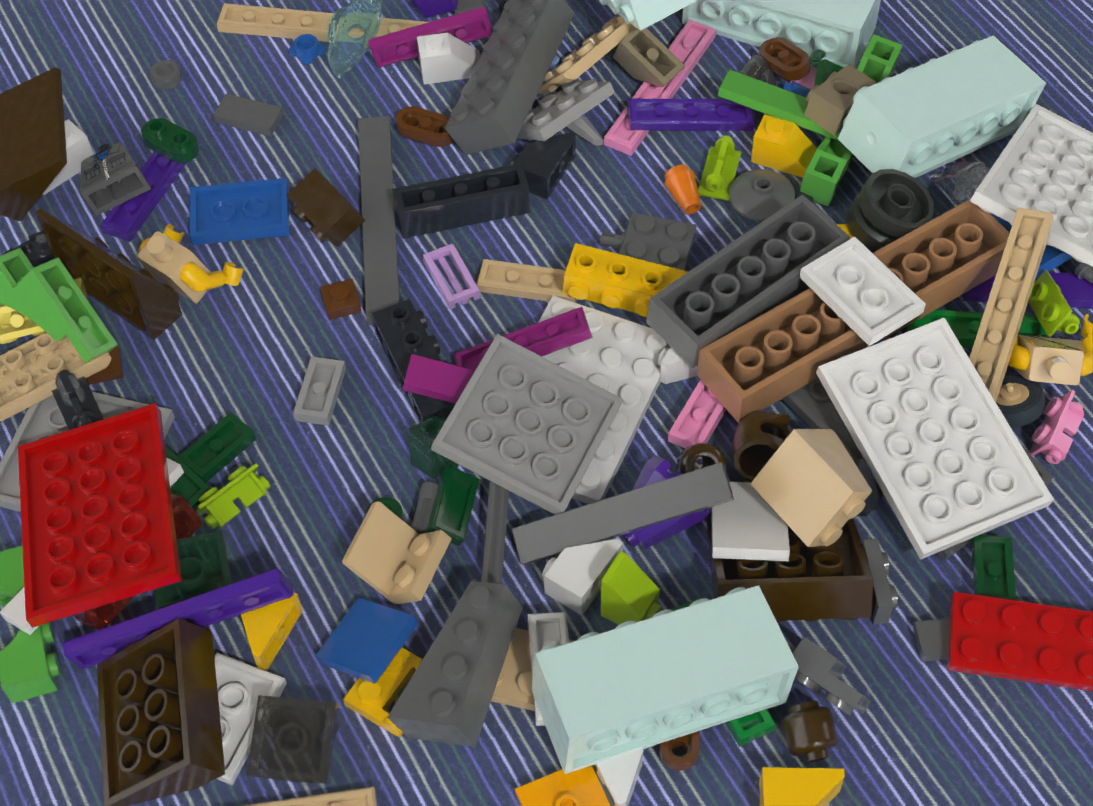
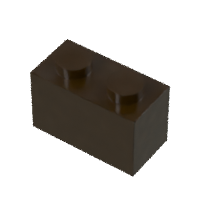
[287,168,365,247]

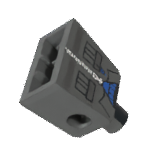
[80,142,151,216]

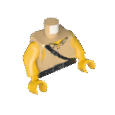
[137,224,244,305]
[1008,314,1093,385]

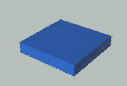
[315,598,419,684]

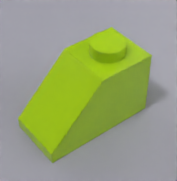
[601,551,662,625]

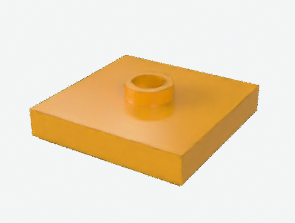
[515,766,611,806]

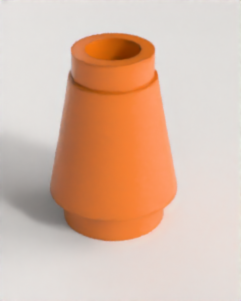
[664,164,702,215]

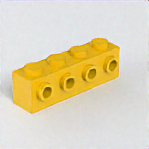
[562,243,688,317]

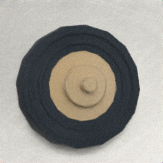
[996,375,1045,428]

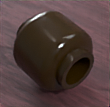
[676,443,726,474]
[782,701,838,763]

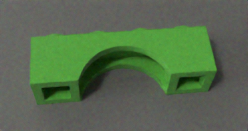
[0,546,61,704]

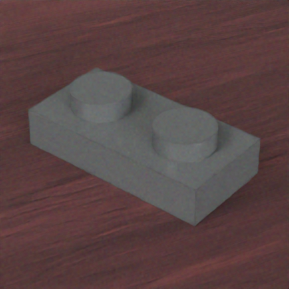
[862,539,897,625]

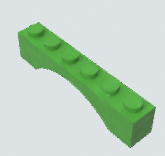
[800,34,903,207]

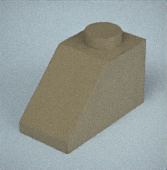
[613,28,685,87]

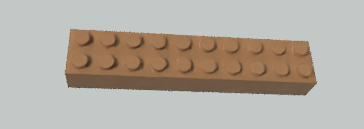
[697,199,1010,423]

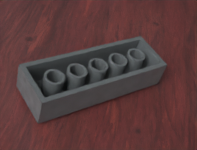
[445,0,575,155]
[646,194,851,368]

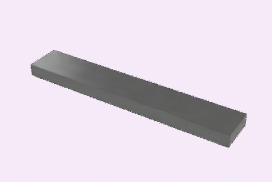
[512,462,734,565]

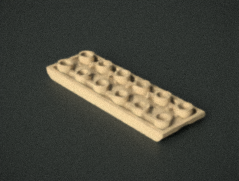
[538,15,636,95]
[0,332,112,422]

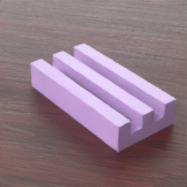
[423,243,480,310]

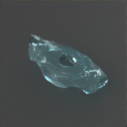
[327,0,382,79]

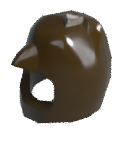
[731,411,789,480]

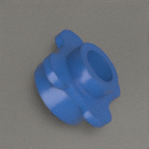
[289,34,325,64]

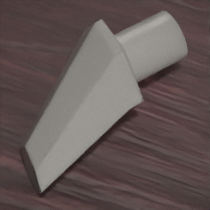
[566,116,604,146]

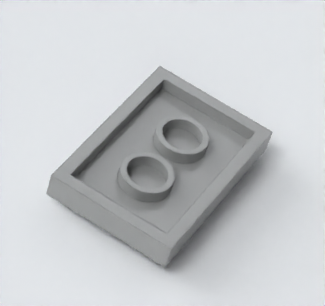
[517,78,615,141]

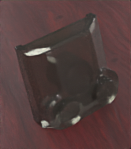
[246,695,339,784]

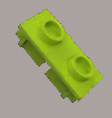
[698,136,741,201]
[1028,270,1080,337]
[196,463,270,530]

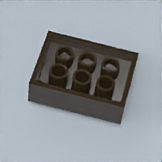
[0,67,67,221]
[35,208,183,340]
[707,518,874,622]
[97,618,225,806]

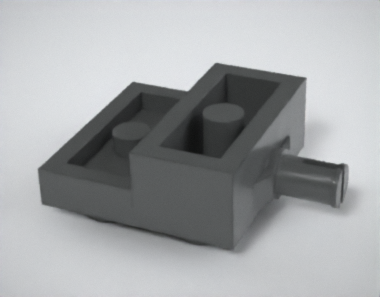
[600,212,697,271]
[788,637,871,715]

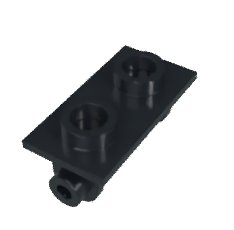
[52,370,104,430]

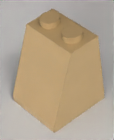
[750,429,872,547]

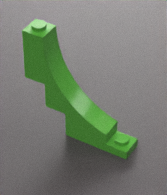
[0,248,118,363]

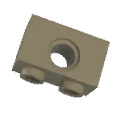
[804,64,877,136]

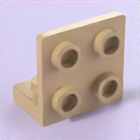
[342,502,452,605]

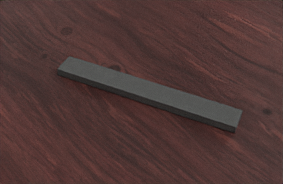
[358,116,400,325]

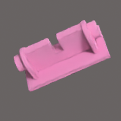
[1029,390,1084,464]

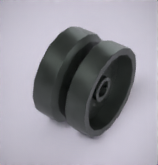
[846,169,934,252]

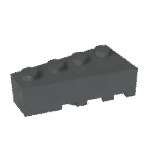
[388,581,522,747]

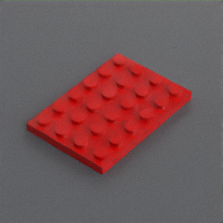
[18,403,182,628]

